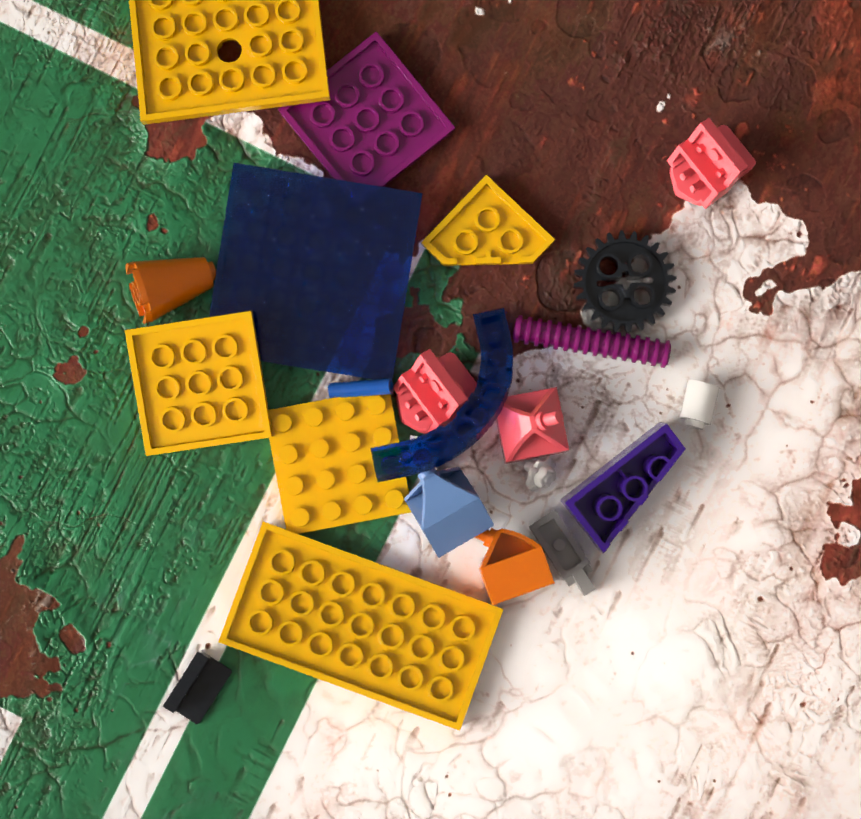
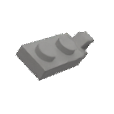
[529,509,596,596]

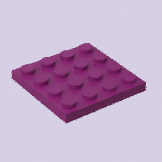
[278,31,455,208]

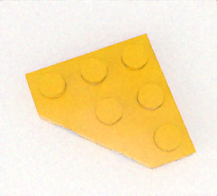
[421,175,555,266]

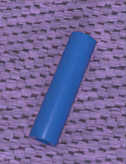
[328,378,393,398]

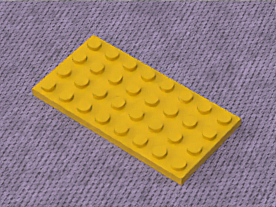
[218,521,504,731]

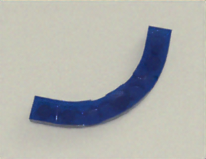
[370,308,514,483]

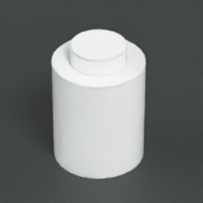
[680,380,720,430]

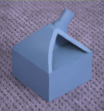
[404,454,495,558]

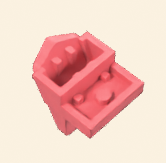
[667,118,756,209]
[393,349,482,438]

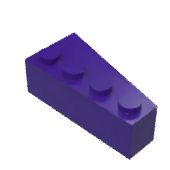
[560,422,686,553]

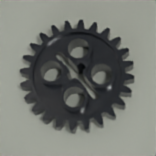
[573,230,677,333]

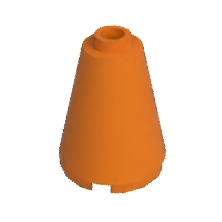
[126,257,218,324]

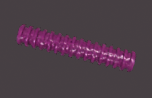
[513,315,671,368]

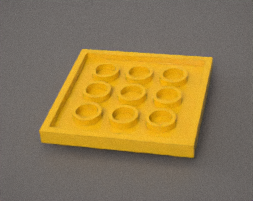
[125,310,273,456]
[269,394,412,534]

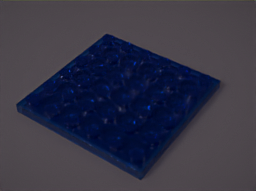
[209,163,423,381]

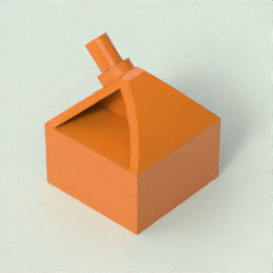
[475,528,555,605]

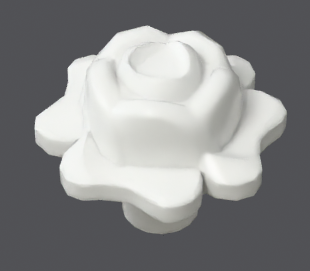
[524,456,556,491]

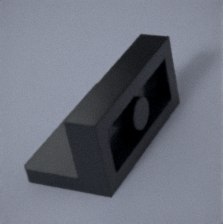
[163,650,232,724]

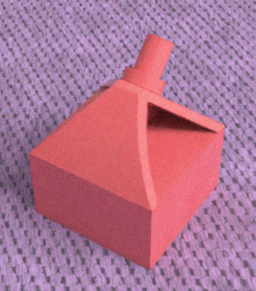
[493,387,569,464]

